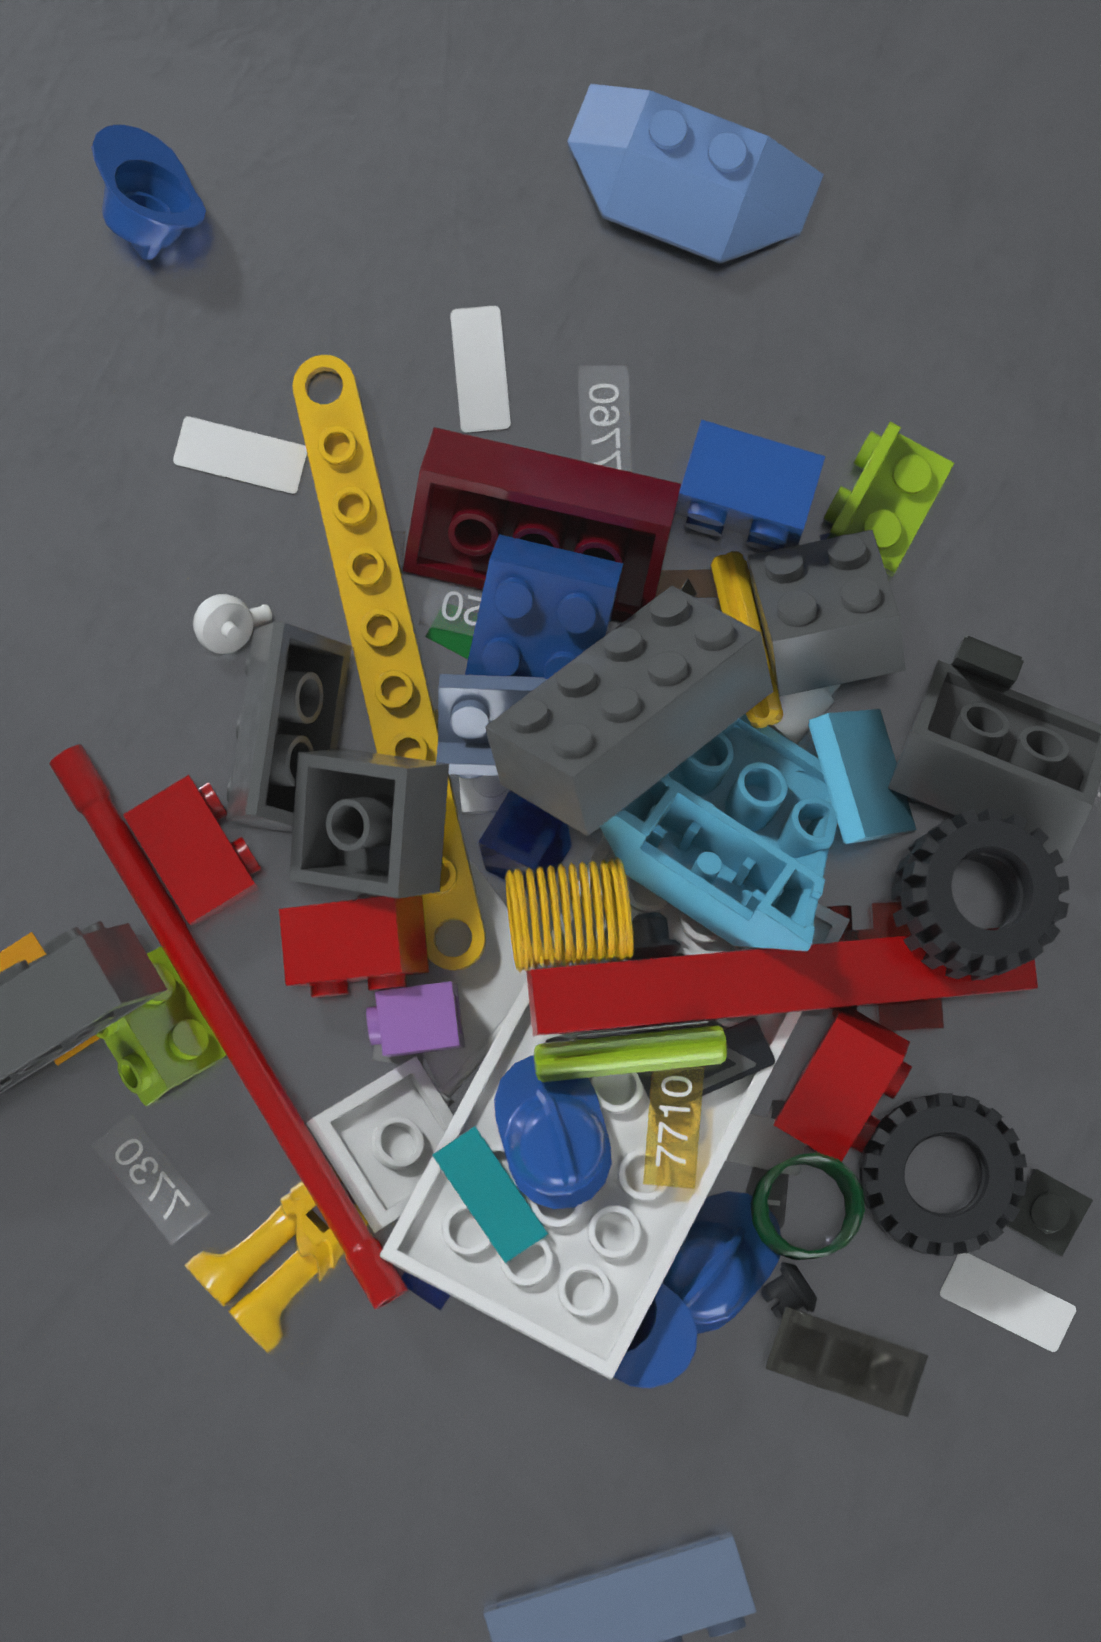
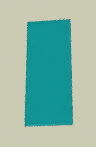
[432,1126,548,1263]

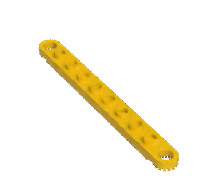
[293,355,486,971]

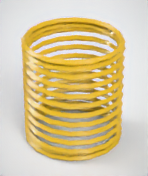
[506,857,633,973]

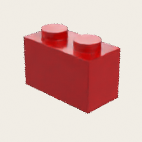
[123,775,262,928]
[279,896,429,998]
[773,1007,912,1162]

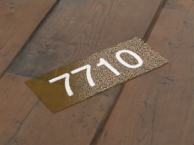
[643,1066,704,1189]

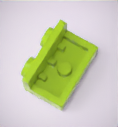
[96,946,227,1106]

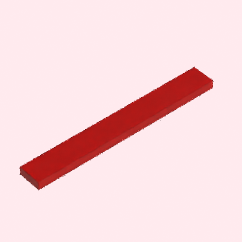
[526,927,1038,1036]

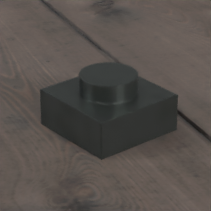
[1006,1169,1093,1256]

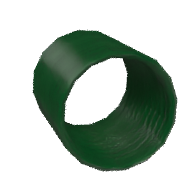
[750,1153,865,1260]

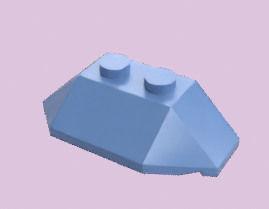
[567,84,824,263]

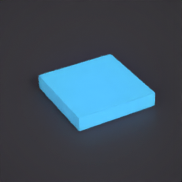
[808,709,917,844]

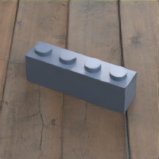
[483,1532,756,1642]

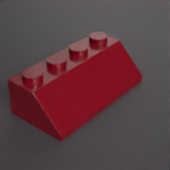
[402,427,681,622]

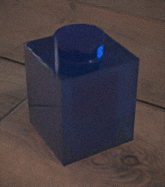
[478,790,572,897]

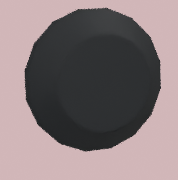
[630,912,681,960]
[761,1262,817,1319]

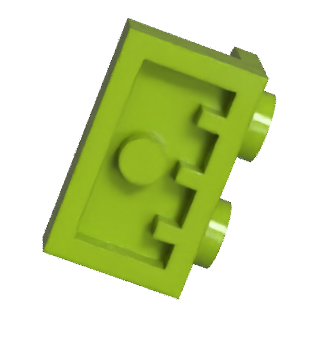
[823,421,954,577]

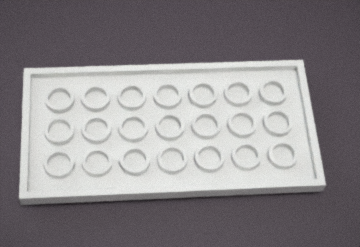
[380,835,850,1380]

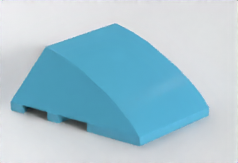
[600,713,837,951]

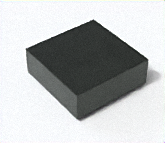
[951,636,1024,688]

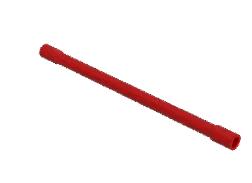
[49,744,408,1310]

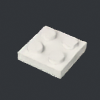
[306,1056,454,1233]

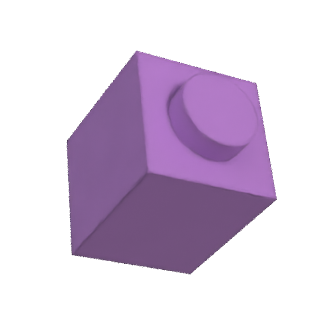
[366,981,465,1058]

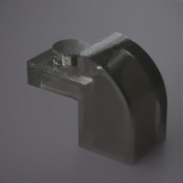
[765,1307,929,1417]

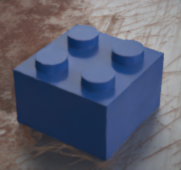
[676,419,826,552]
[465,534,623,679]

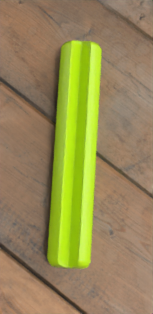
[533,1025,727,1082]

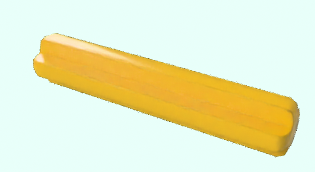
[711,551,784,728]

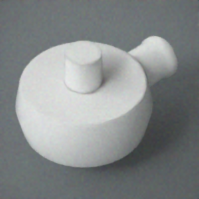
[193,594,272,654]

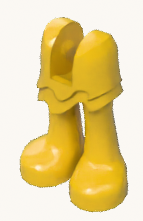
[184,1165,369,1354]

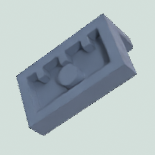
[436,674,547,779]

